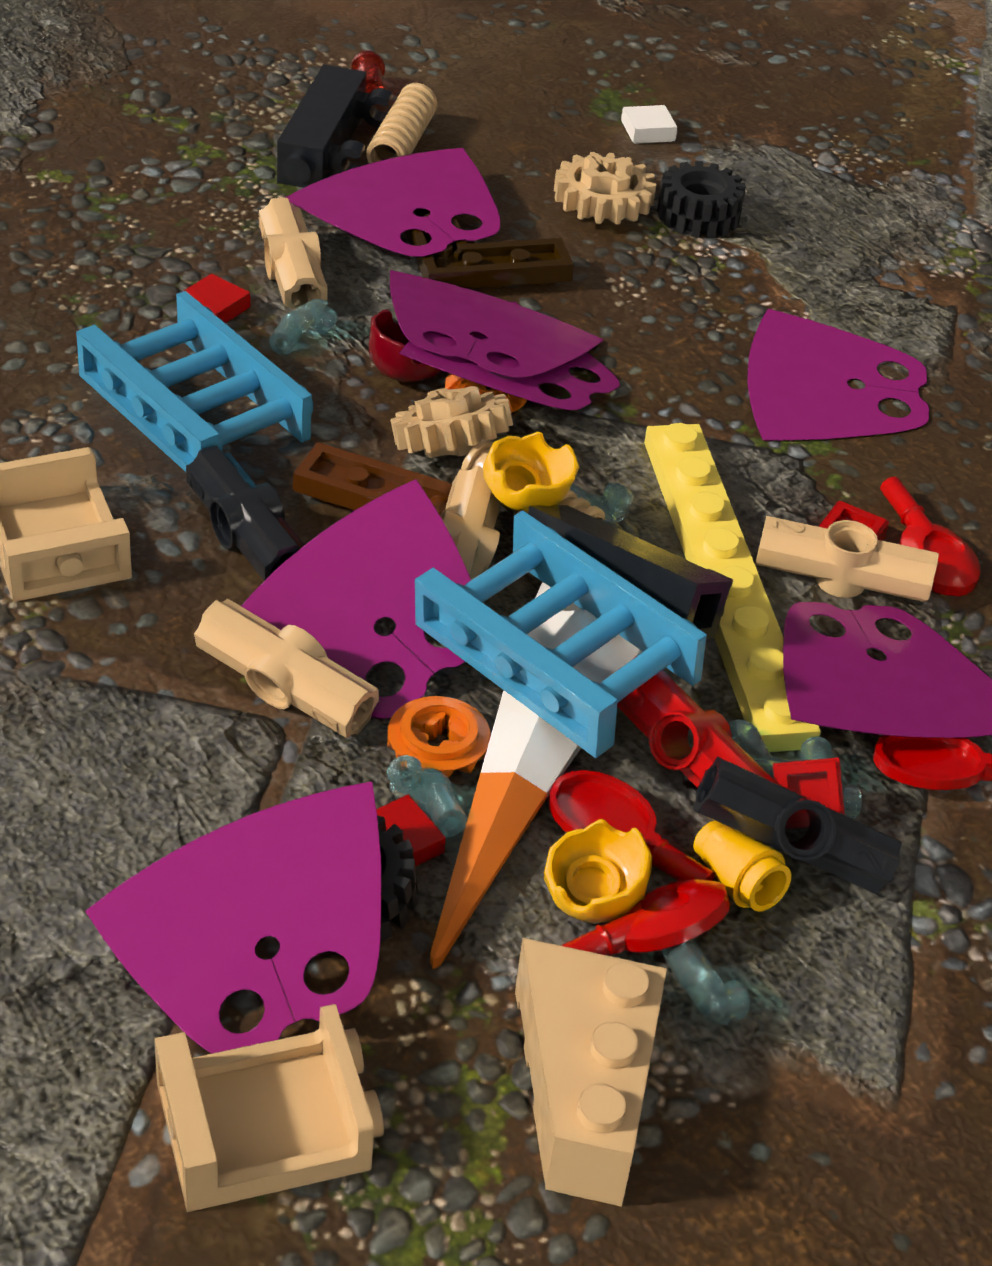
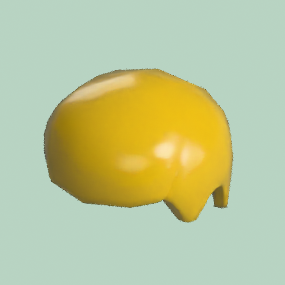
[483,432,580,513]
[544,819,652,924]

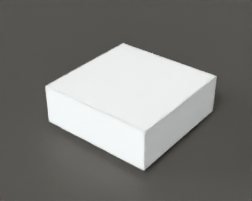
[621,105,677,144]

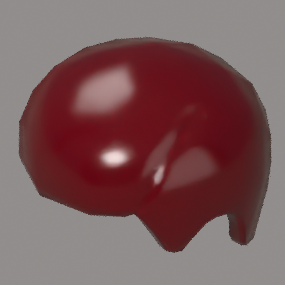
[369,309,441,382]

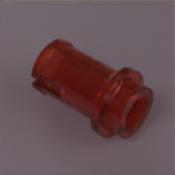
[351,50,385,93]

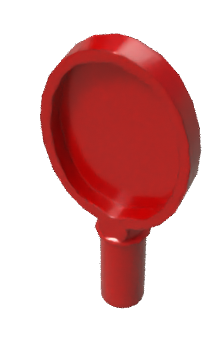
[880,477,981,597]
[873,735,992,791]
[549,770,715,881]
[561,879,731,956]

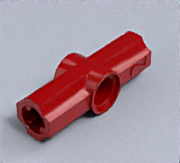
[617,656,777,788]

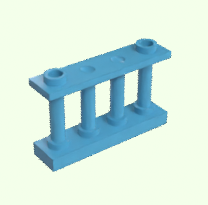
[76,291,313,472]
[415,510,707,758]

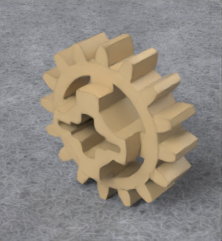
[554,152,657,224]
[390,386,513,458]

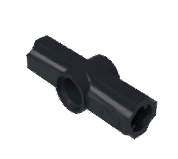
[186,445,305,581]
[693,757,902,895]

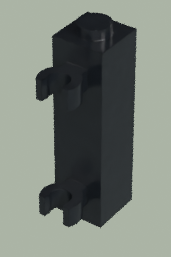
[277,64,392,188]
[528,505,733,639]

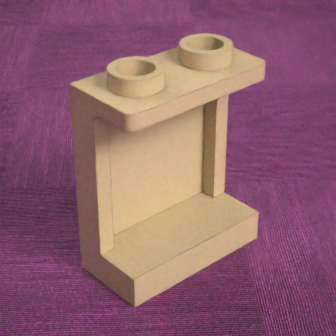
[0,447,132,602]
[154,1004,384,1212]

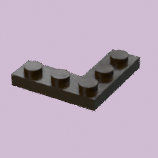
[406,208,574,289]

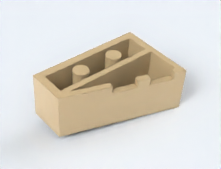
[515,938,667,1207]

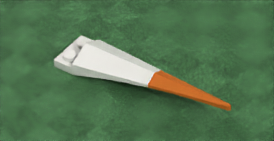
[430,582,643,969]

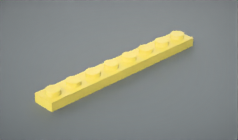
[644,423,821,753]

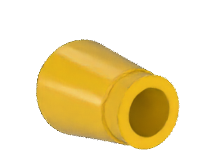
[693,821,791,912]

